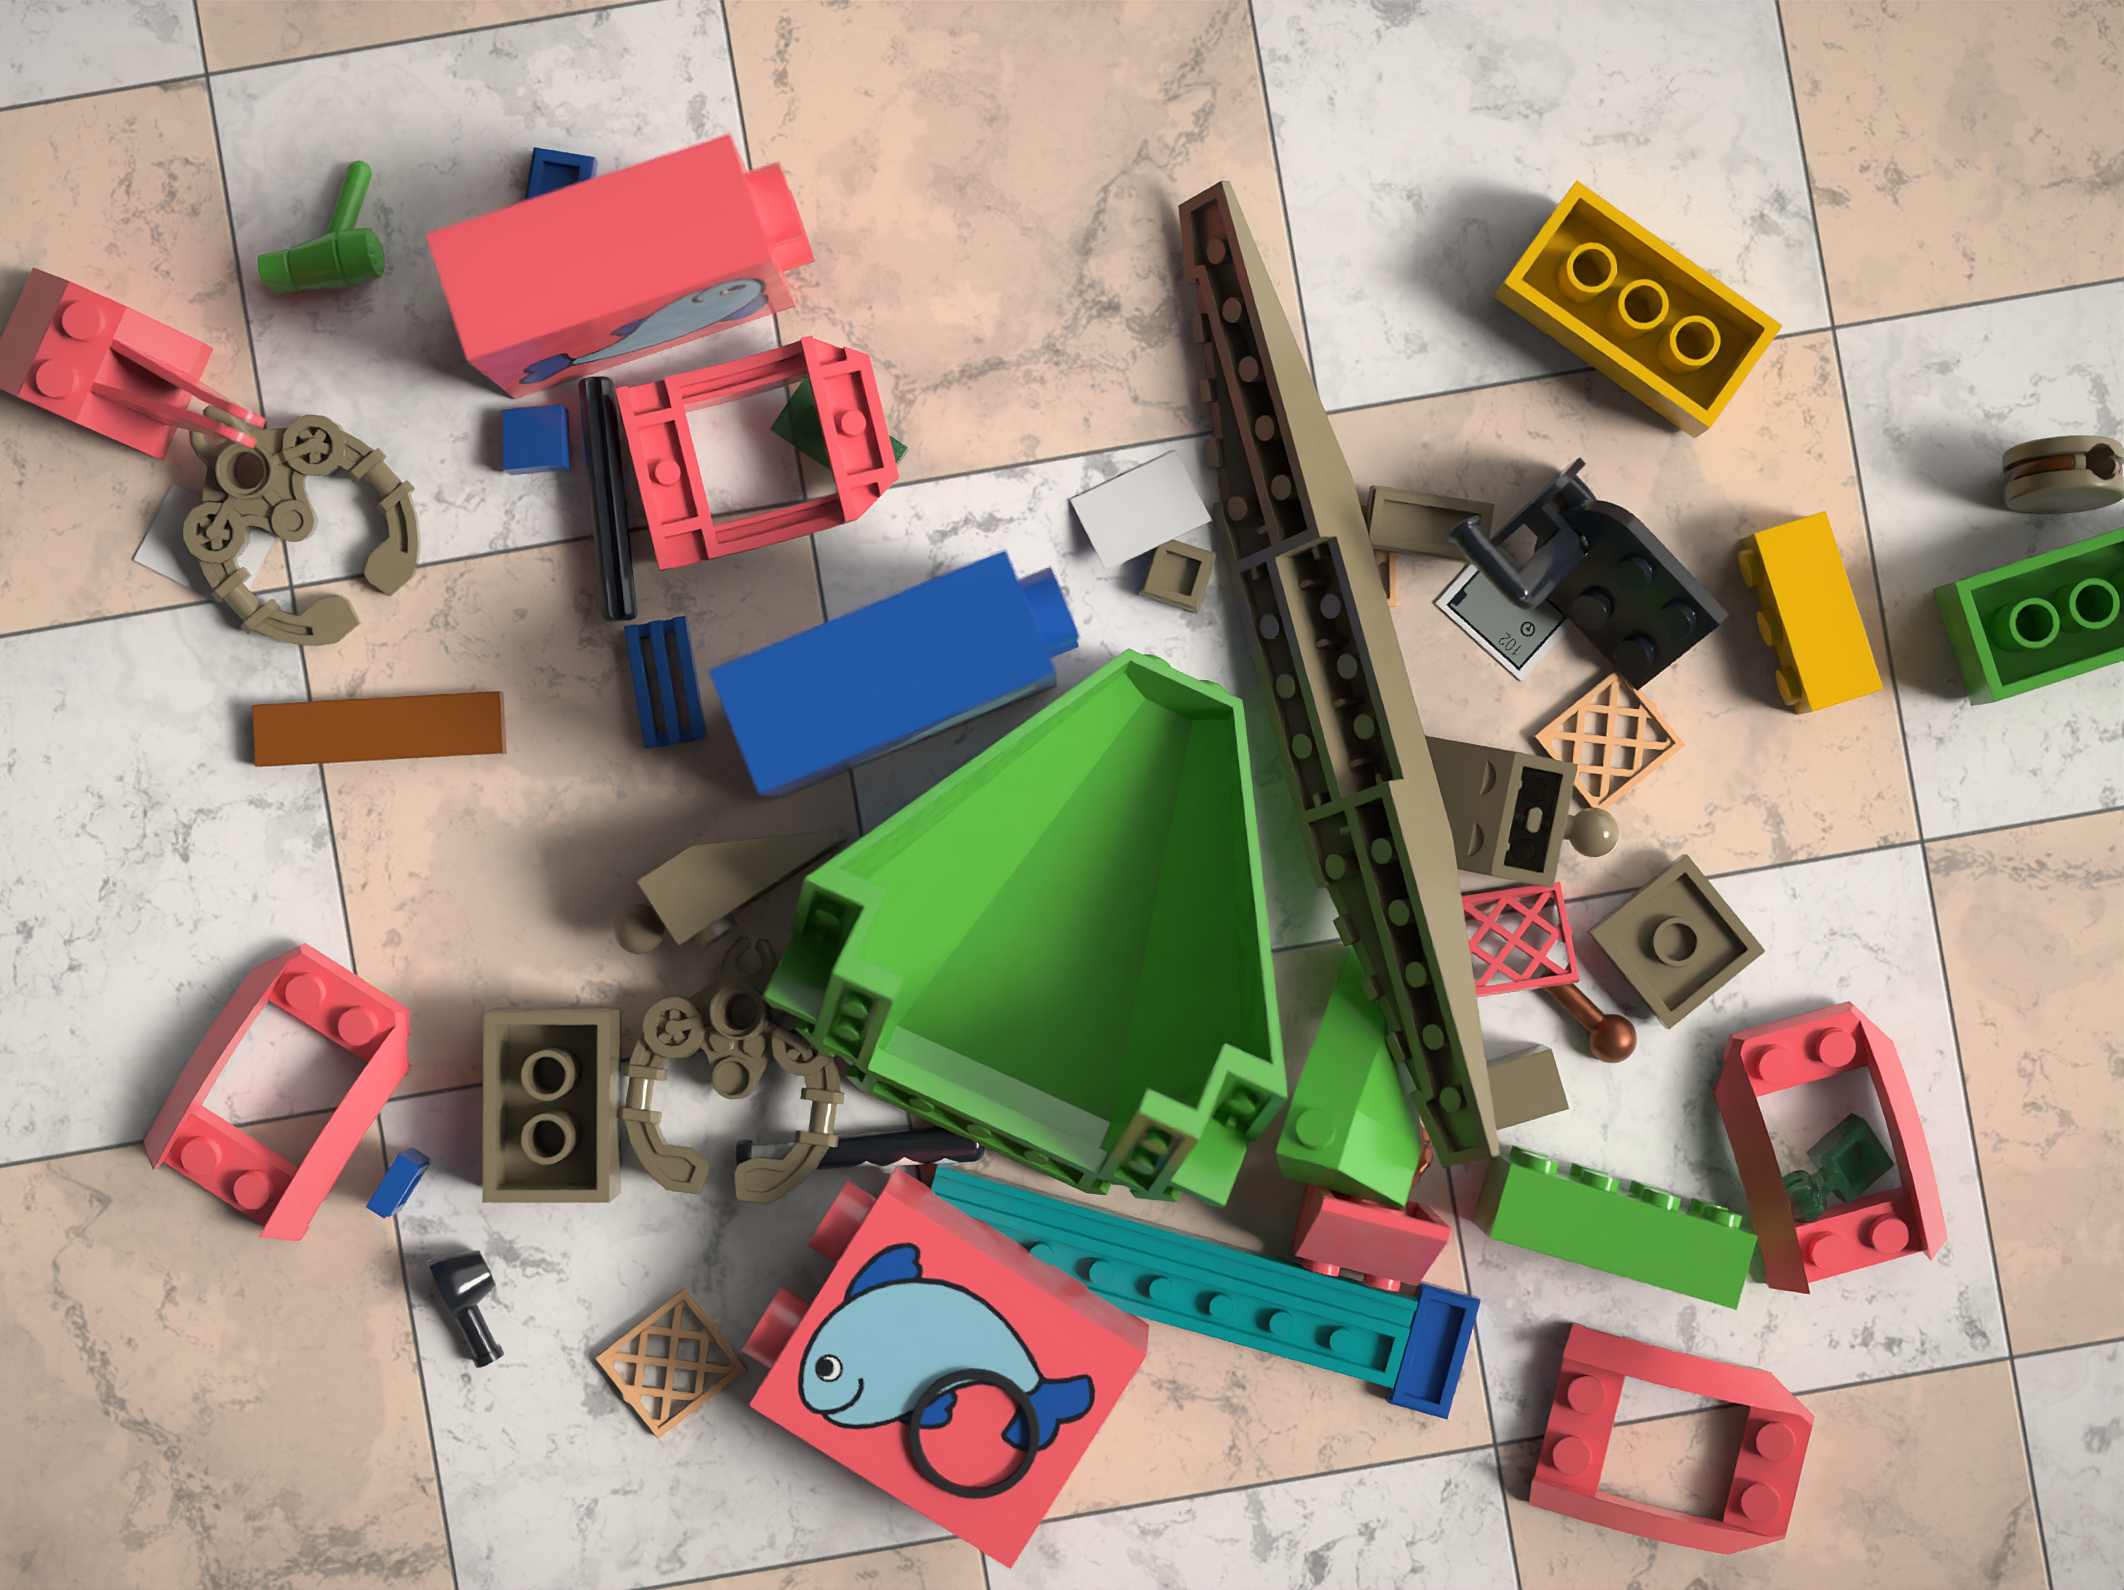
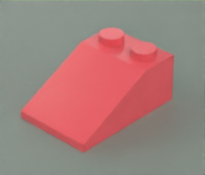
[1291,1183,1451,1291]

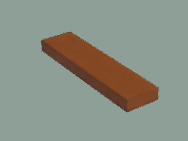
[252,691,507,767]

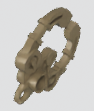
[183,405,421,646]
[617,936,845,1204]

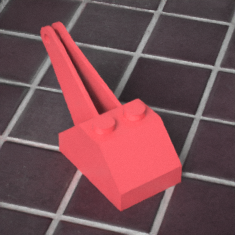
[0,267,266,460]

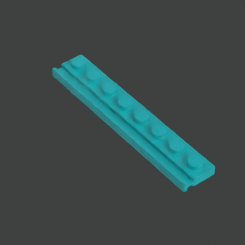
[931,1164,1418,1388]

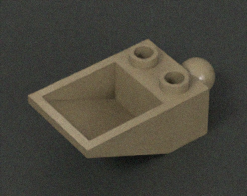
[1425,736,1619,888]
[614,830,848,954]

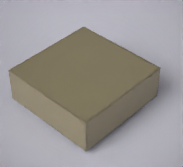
[1139,539,1217,614]

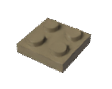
[1587,854,1766,1030]

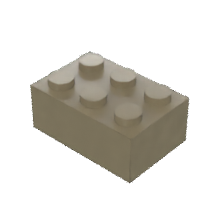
[483,1008,621,1203]

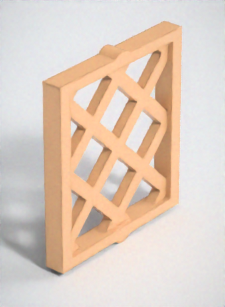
[1533,669,1685,810]
[595,1288,747,1439]

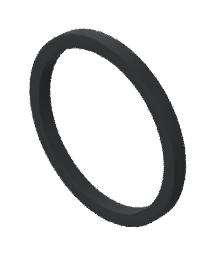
[910,1368,1040,1499]

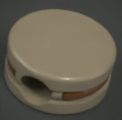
[2002,435,2124,514]

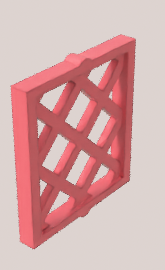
[1462,881,1580,998]

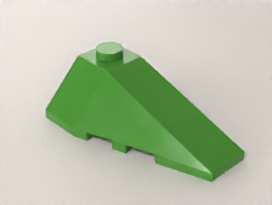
[1276,945,1422,1210]

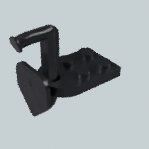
[1447,457,1729,691]

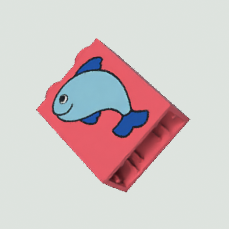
[426,133,815,400]
[741,1167,1149,1570]

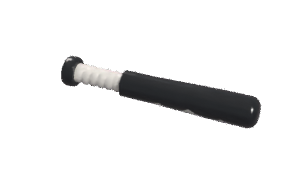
[736,1126,985,1170]

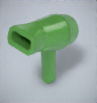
[257,161,385,296]

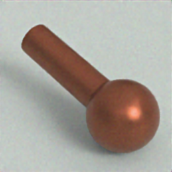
[1540,969,1637,1063]

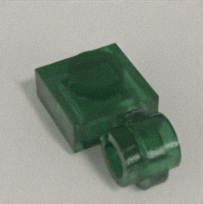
[1782,1112,1895,1223]

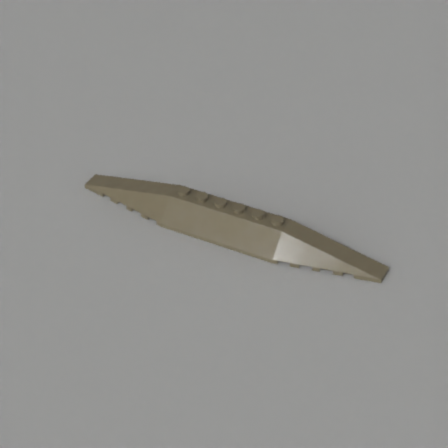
[1178,181,1500,1168]

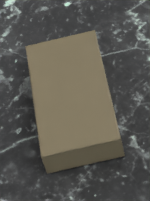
[1365,485,1495,565]

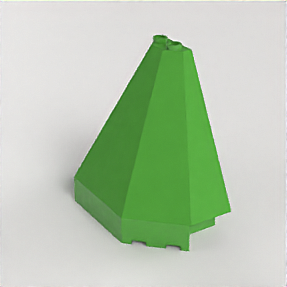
[762,648,1288,1207]

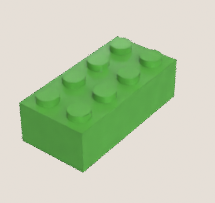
[1933,527,2124,706]
[1472,1145,1758,1310]

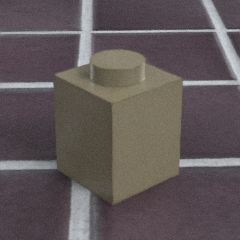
[1486,1044,1570,1130]

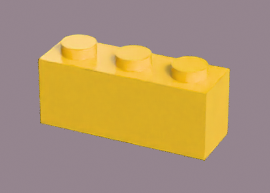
[1738,511,1884,715]

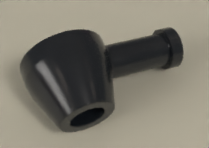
[428,1250,504,1368]

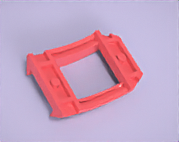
[615,335,899,572]
[143,943,413,1241]
[1711,1001,1948,1295]
[1529,1323,1814,1555]

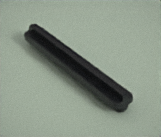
[578,376,638,622]

